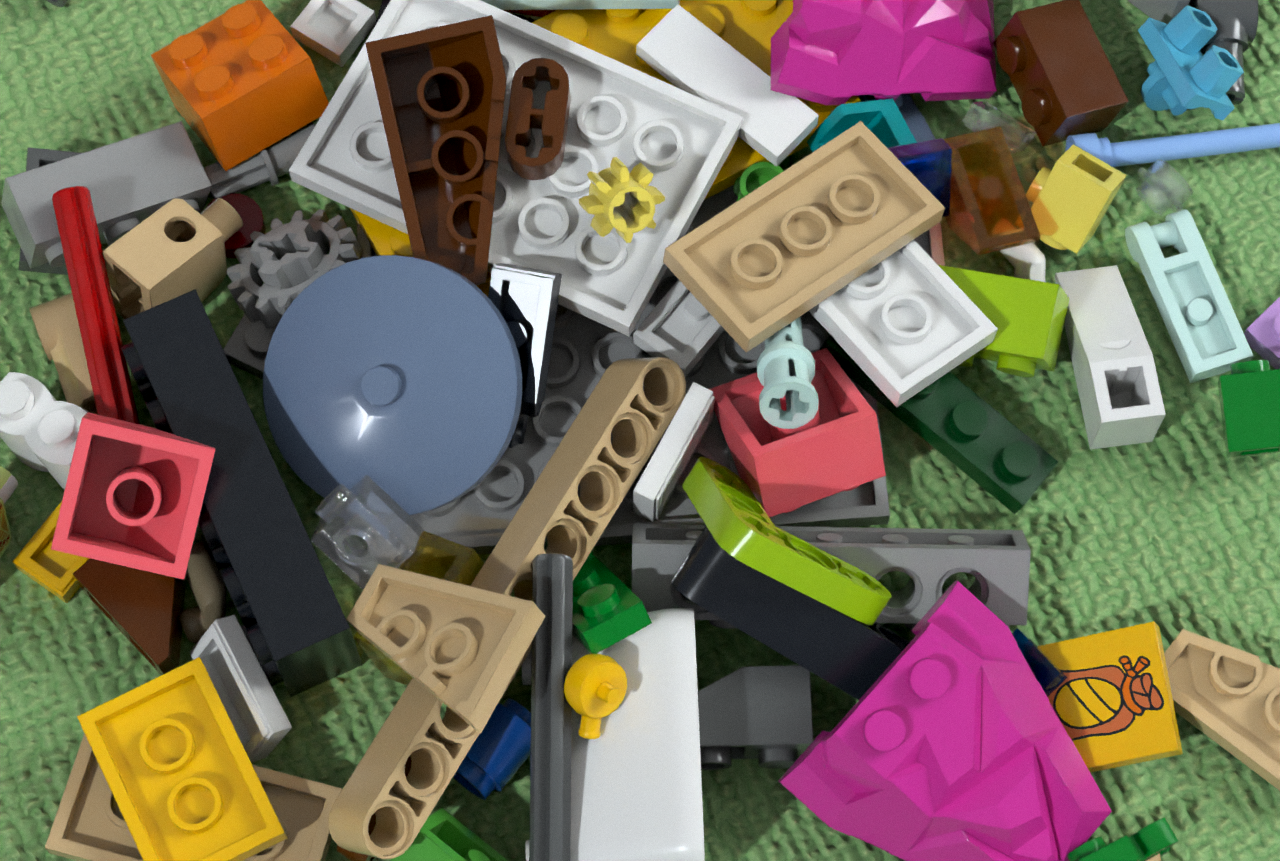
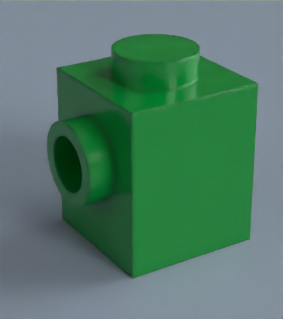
[1218,360,1280,458]

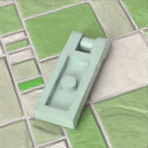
[1125,209,1254,383]

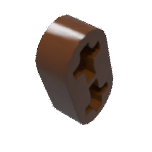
[505,58,571,180]

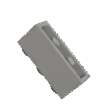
[1,121,212,269]

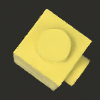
[1023,144,1127,254]

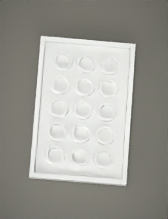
[289,0,743,337]

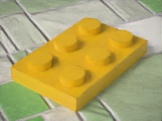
[77,657,287,861]

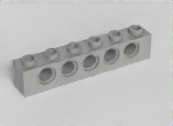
[632,524,1031,630]

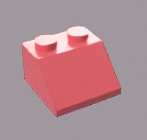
[709,348,886,518]
[51,412,216,580]

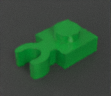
[1068,817,1178,861]

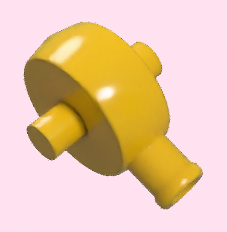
[564,653,627,739]

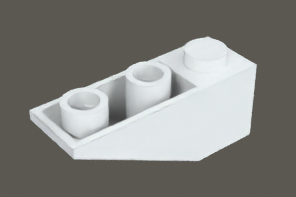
[1055,265,1166,450]

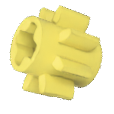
[579,157,665,243]

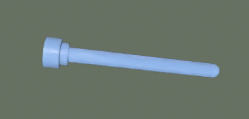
[1065,123,1280,167]

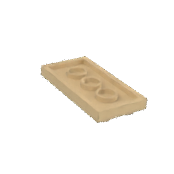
[663,121,945,353]
[45,733,342,861]

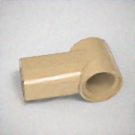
[29,293,98,415]

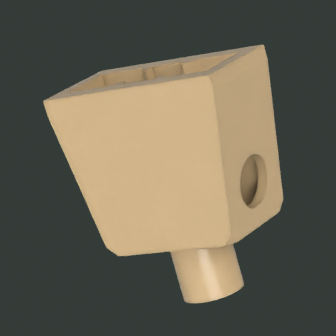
[103,198,243,319]

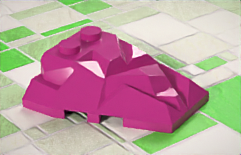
[771,0,997,105]
[778,581,1112,861]

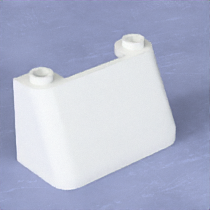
[522,608,705,861]

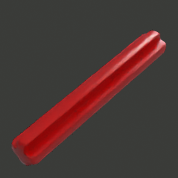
[52,186,140,424]

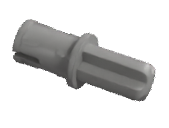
[204,122,315,199]

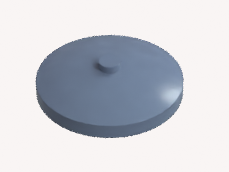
[263,255,522,517]

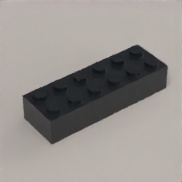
[121,289,362,697]

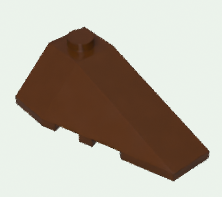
[365,15,507,286]

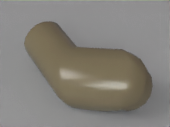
[179,542,226,643]

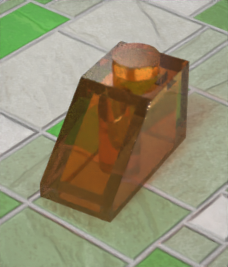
[930,126,1040,255]

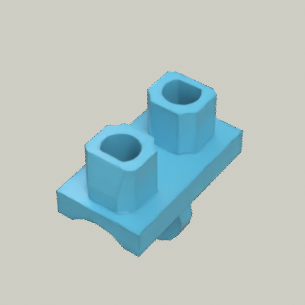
[1138,5,1244,121]

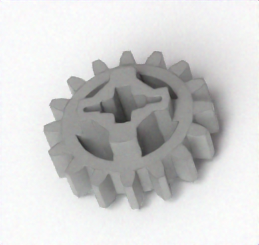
[227,209,363,329]

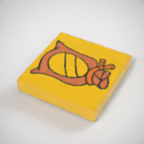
[1026,621,1183,773]

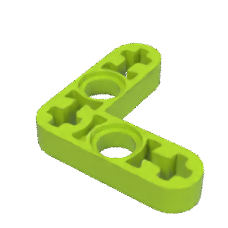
[682,457,892,625]

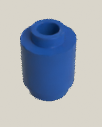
[453,698,531,800]

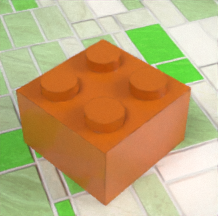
[151,0,329,171]

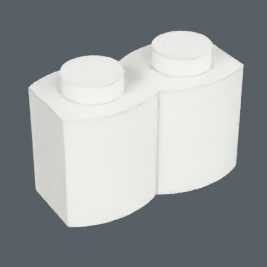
[0,372,87,490]

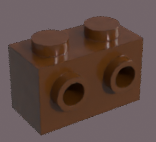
[993,0,1129,147]

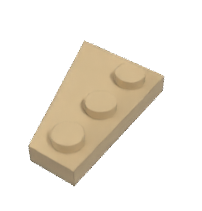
[346,564,545,734]

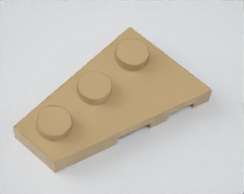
[1164,629,1280,791]

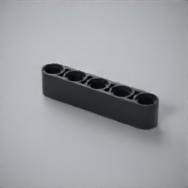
[671,526,910,700]

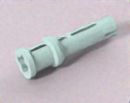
[757,316,819,429]

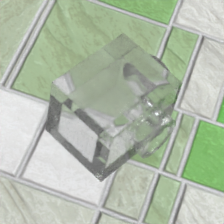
[310,474,423,590]

